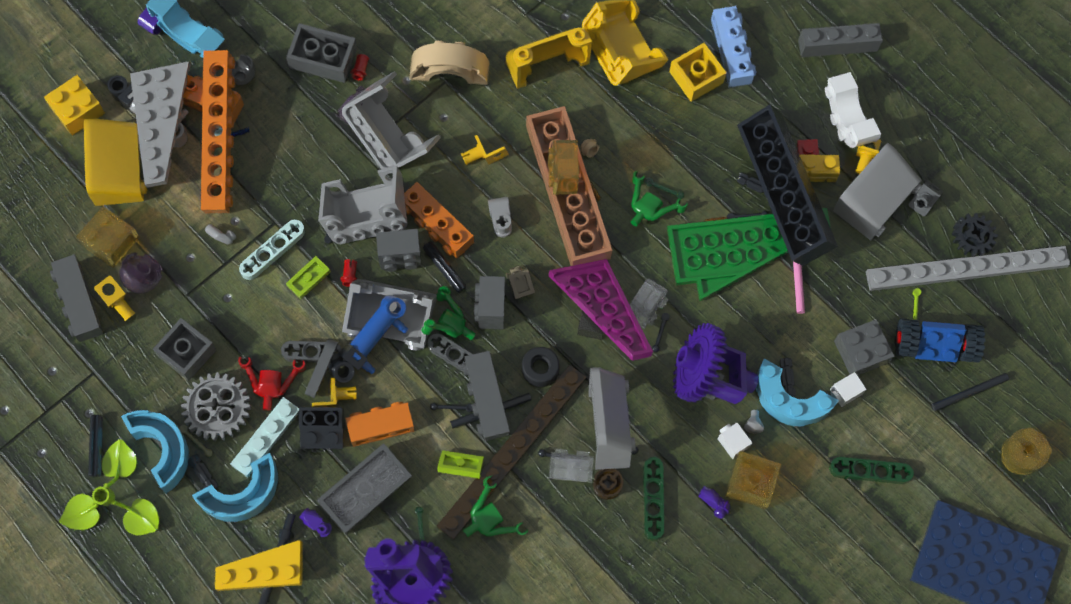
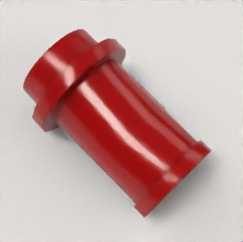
[351,54,369,81]
[340,259,357,287]

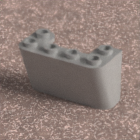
[318,166,408,244]

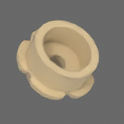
[581,139,599,158]

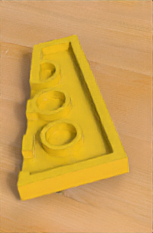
[215,540,303,591]

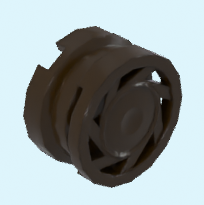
[593,469,624,500]

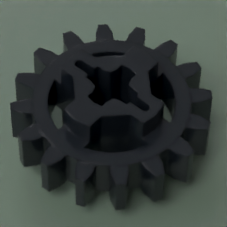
[951,213,998,257]

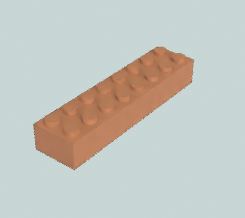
[526,106,612,266]

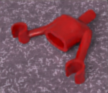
[238,356,306,411]

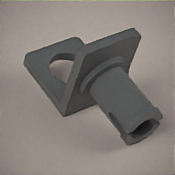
[909,180,943,216]

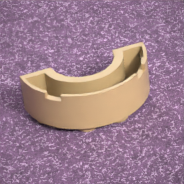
[410,41,489,85]

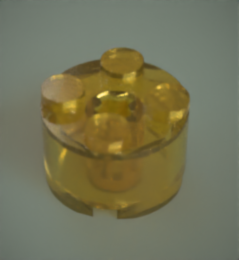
[1001,427,1052,475]

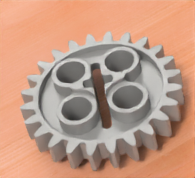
[181,373,251,441]

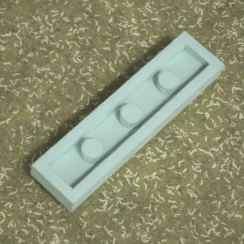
[230,397,299,478]

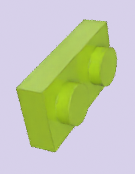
[286,256,331,299]
[438,450,484,479]

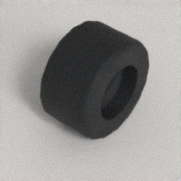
[522,347,559,387]

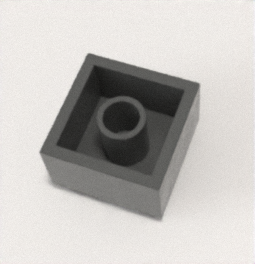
[376,229,422,272]
[474,276,505,329]
[153,318,216,381]
[834,320,894,376]

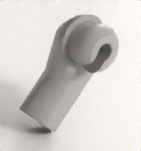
[205,224,236,245]

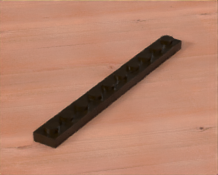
[437,365,586,541]

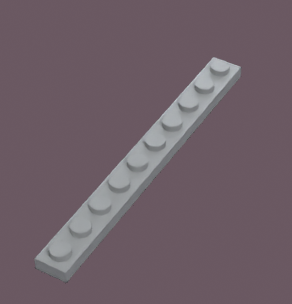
[866,246,1070,291]

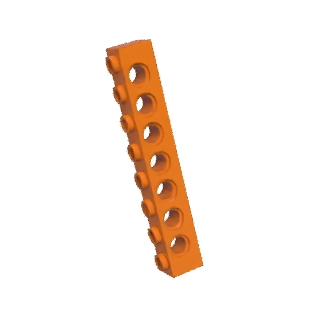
[201,50,235,214]

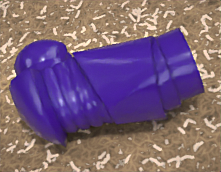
[698,486,730,519]
[299,508,332,537]

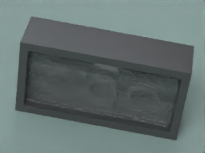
[317,443,412,535]

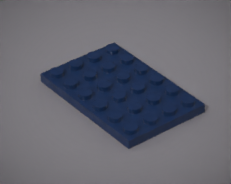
[910,500,1061,604]

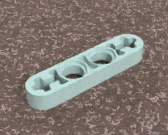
[239,220,305,280]

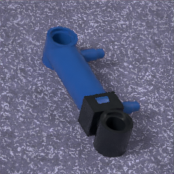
[329,295,408,383]

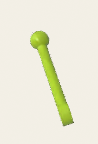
[913,288,922,320]

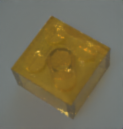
[548,140,579,195]
[76,206,140,268]
[725,451,781,509]

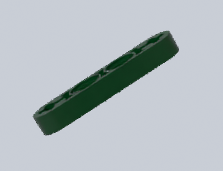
[643,457,664,541]
[829,457,914,484]

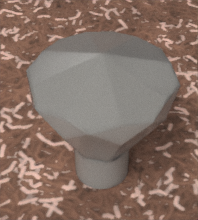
[744,410,764,434]

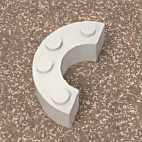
[825,72,881,148]

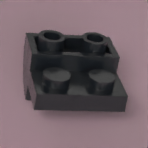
[299,407,344,449]

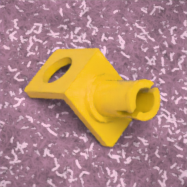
[461,135,509,165]
[855,139,881,174]
[94,276,135,321]
[311,378,357,407]

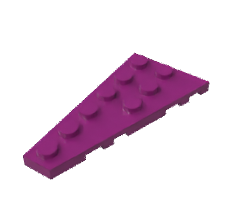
[549,259,653,361]

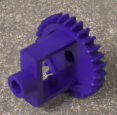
[673,323,759,404]
[365,539,453,604]

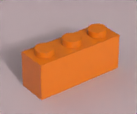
[345,402,415,447]

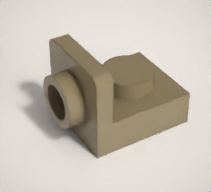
[506,266,535,299]

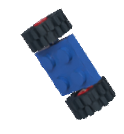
[895,319,985,363]

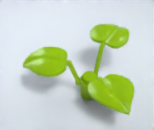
[59,439,159,535]

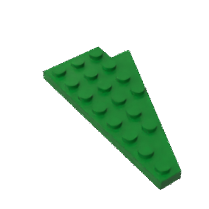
[667,208,831,301]

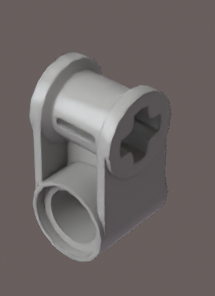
[488,196,512,237]

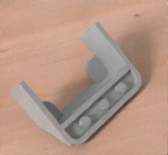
[342,71,441,169]
[588,367,635,470]

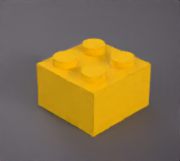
[669,43,726,102]
[44,75,105,135]

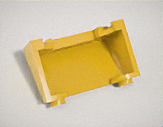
[582,0,668,85]
[506,28,592,89]
[84,118,147,206]

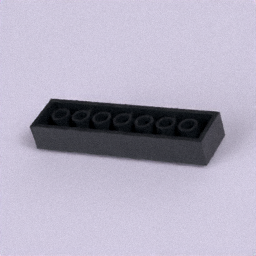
[737,105,838,266]

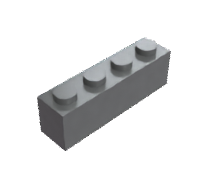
[798,23,882,57]
[50,254,104,342]
[462,351,510,441]

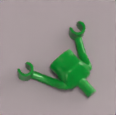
[631,171,688,226]
[421,286,476,340]
[463,476,528,537]

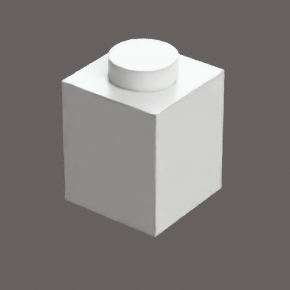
[830,372,867,407]
[718,423,752,459]

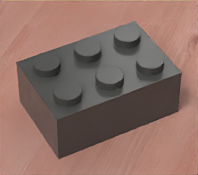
[286,23,357,83]

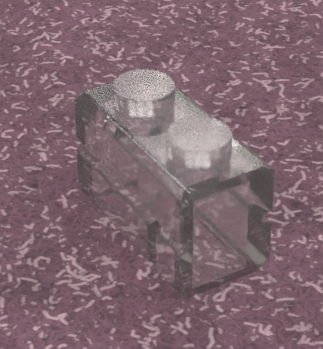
[630,278,669,329]
[548,449,594,483]

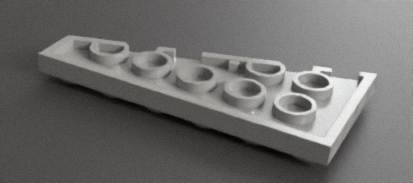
[130,62,191,188]

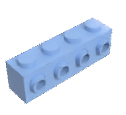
[711,6,756,87]

